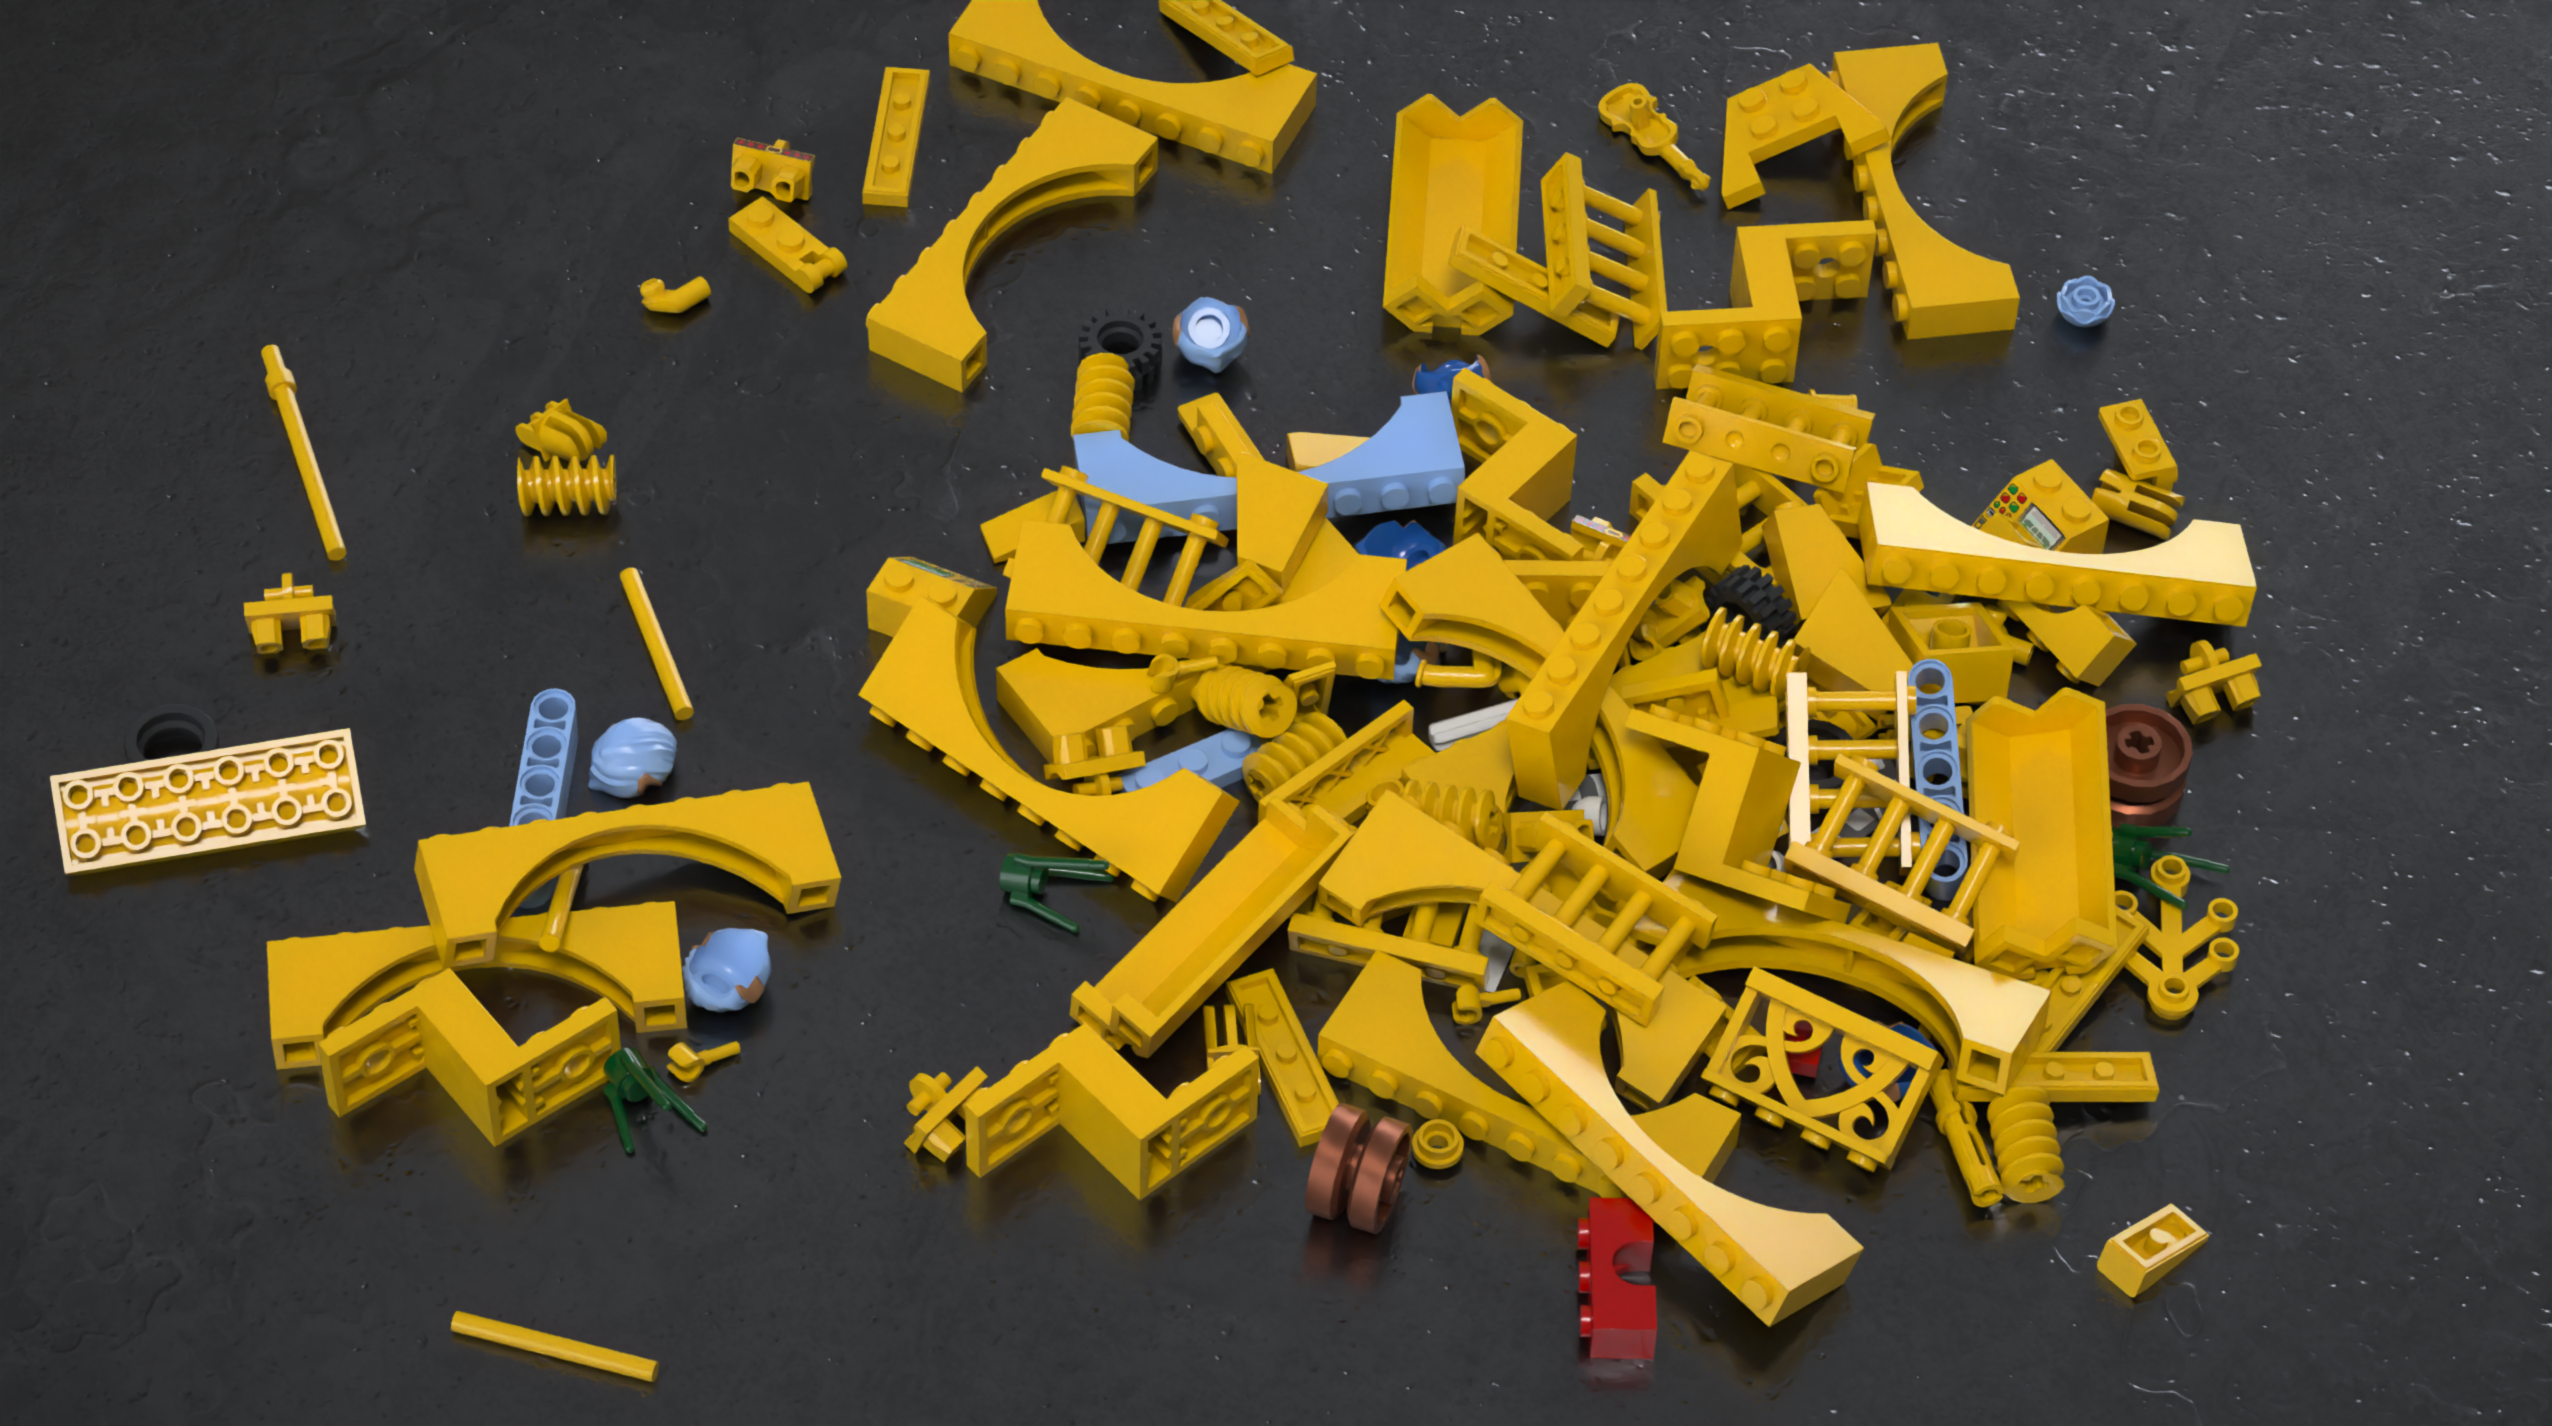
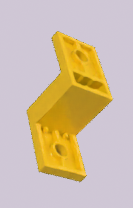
[1654,220,1877,389]
[1451,368,1584,561]
[1625,704,1851,923]
[318,968,621,1147]
[965,1023,1259,1200]

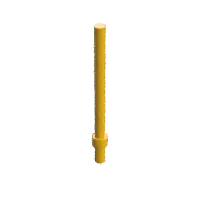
[261,345,347,561]

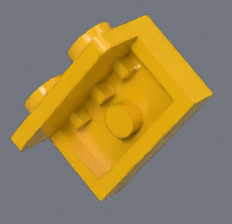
[2098,399,2178,492]
[1813,443,1924,540]

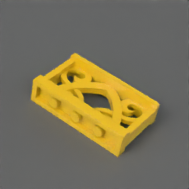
[1701,966,1945,1173]

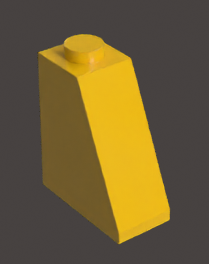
[1237,452,1329,599]
[1762,501,1892,633]
[1794,568,1913,721]

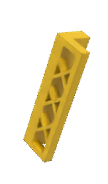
[1258,700,1435,825]

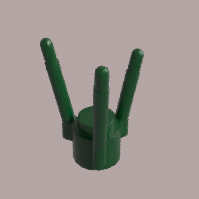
[2112,823,2230,910]
[999,852,1115,933]
[603,1048,708,1153]

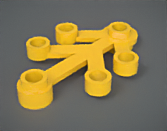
[2115,855,2239,1020]

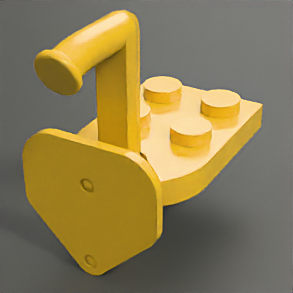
[1415,560,1609,688]

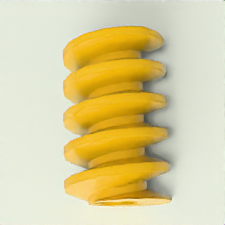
[1071,353,1135,442]
[517,455,616,516]
[1701,607,1811,701]
[1196,663,1297,738]
[1242,711,1347,804]
[1399,779,1503,850]
[1987,1085,2065,1203]

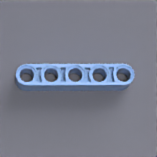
[1908,659,1968,901]
[509,689,579,908]

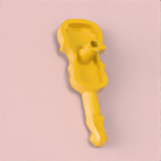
[1598,83,1711,191]

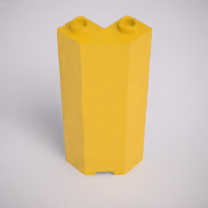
[1383,94,1523,336]
[1966,687,2118,980]
[1070,796,1354,1058]

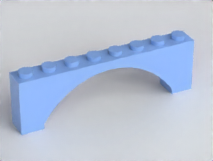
[1073,391,1465,544]

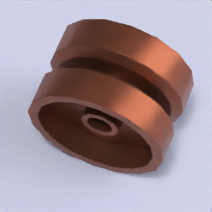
[2105,704,2193,828]
[1305,1103,1413,1234]

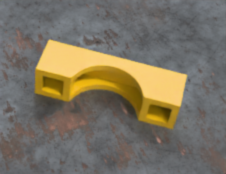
[1980,512,2137,686]

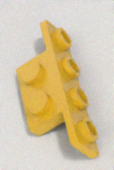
[1178,393,1264,478]
[1587,668,1779,770]

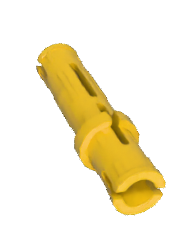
[1928,1069,2005,1207]

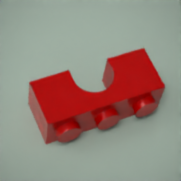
[1577,1197,1657,1359]

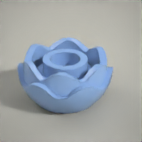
[2057,276,2115,328]

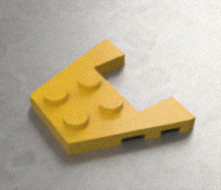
[1721,63,1891,210]

